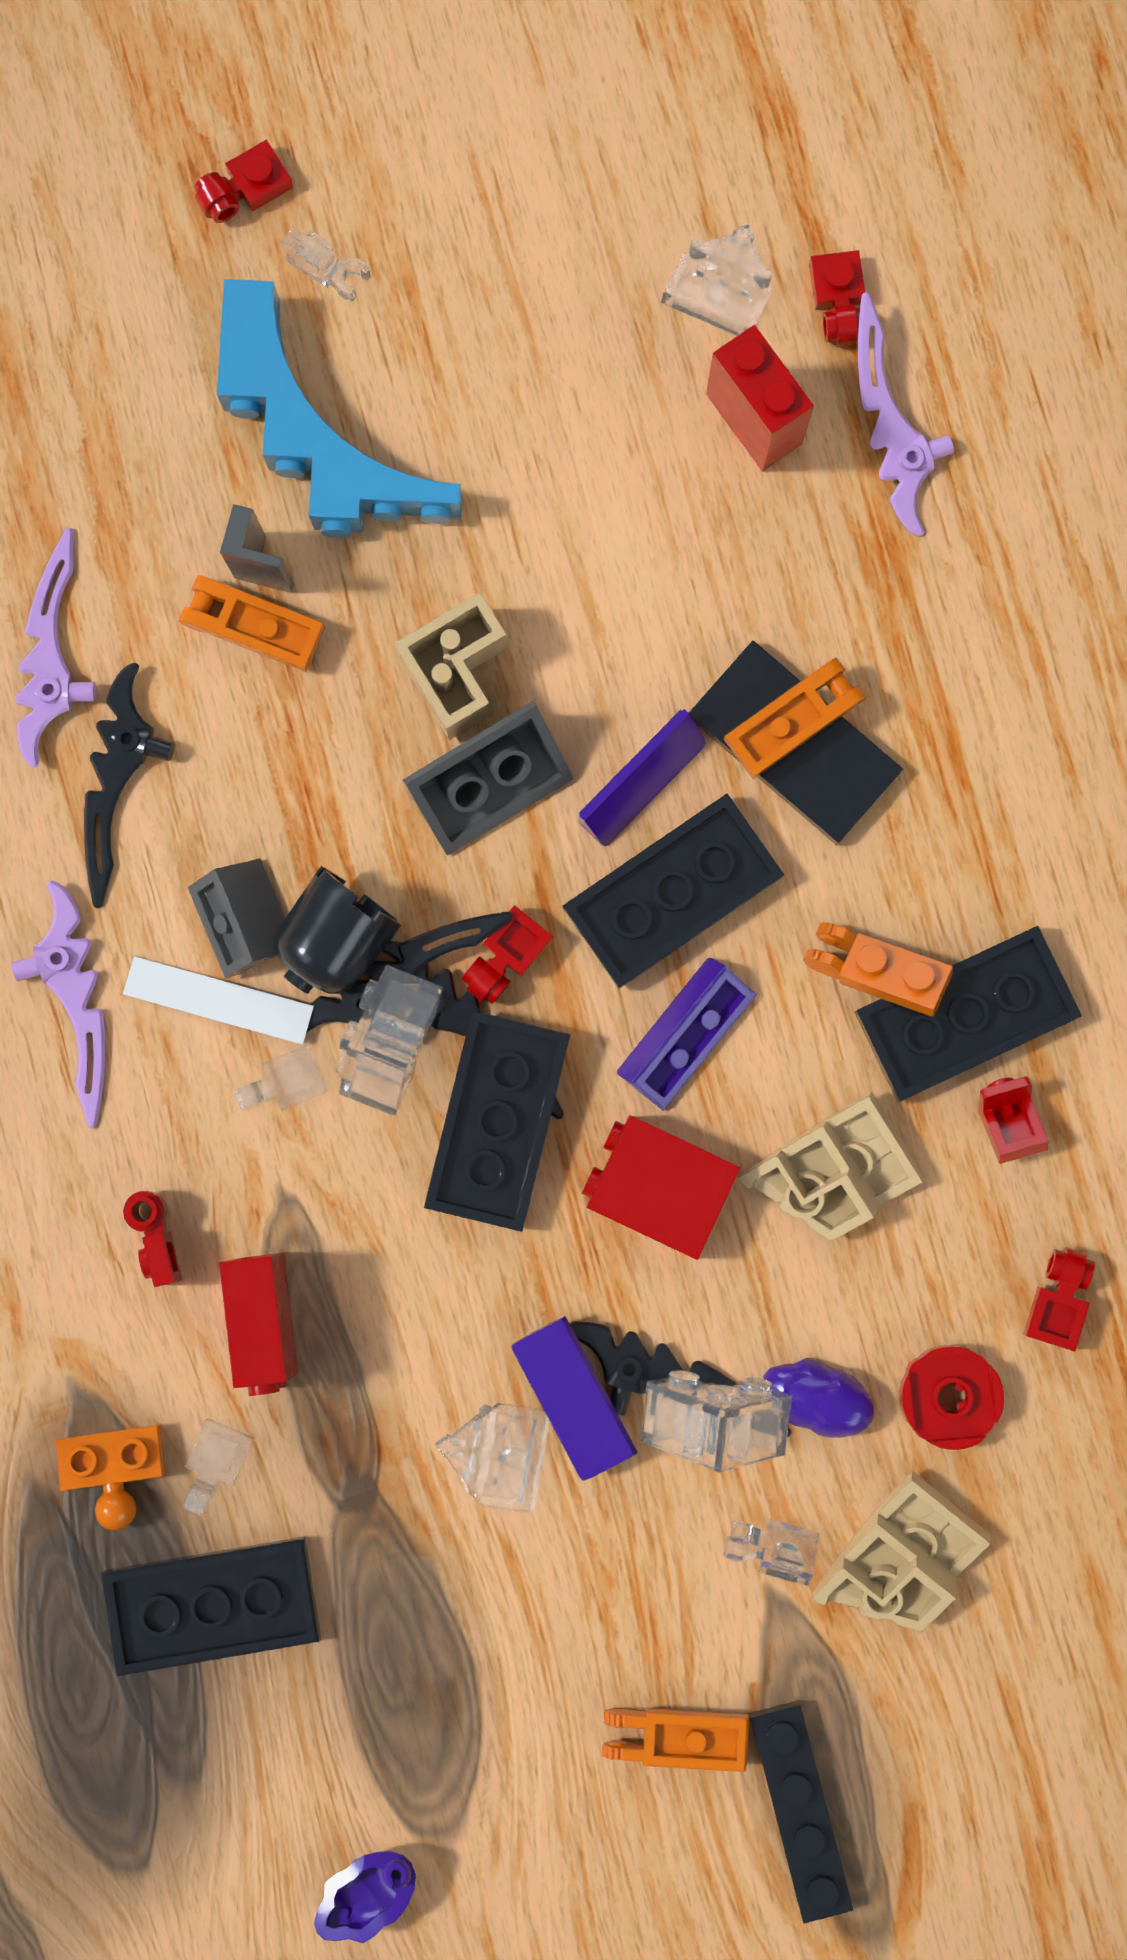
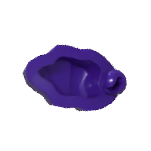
[763,1357,874,1438]
[314,1851,416,1943]

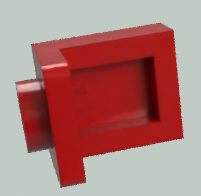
[979,1076,1049,1164]

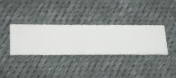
[123,956,314,1045]

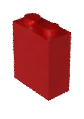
[706,324,814,472]
[581,1115,741,1260]
[219,1252,298,1396]

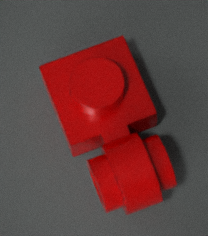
[194,139,293,223]
[809,250,865,346]
[461,905,553,1004]
[123,1191,182,1288]
[1023,1247,1095,1352]

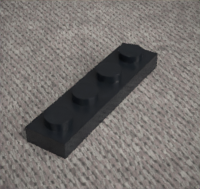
[749,1700,854,1924]

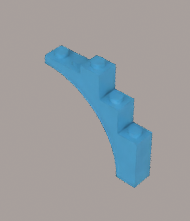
[217,279,463,538]

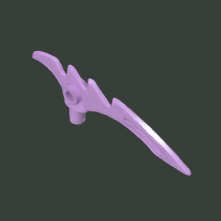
[858,292,954,536]
[15,528,97,767]
[11,881,105,1128]

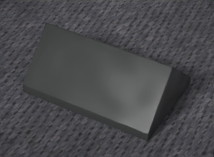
[403,701,574,855]

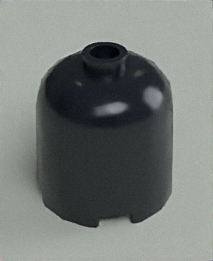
[274,865,402,994]

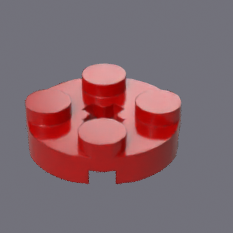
[899,1345,1004,1450]

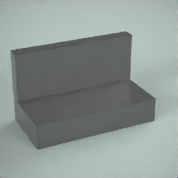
[220,504,294,593]
[188,858,285,979]

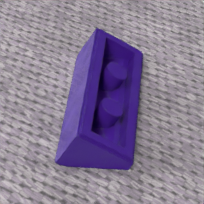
[579,709,706,846]
[617,958,757,1111]
[511,1316,638,1481]

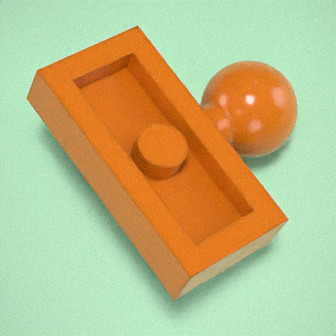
[56,1425,166,1531]

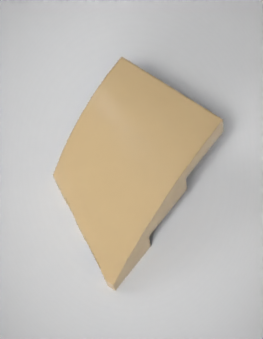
[738,1092,925,1241]
[812,1471,991,1632]

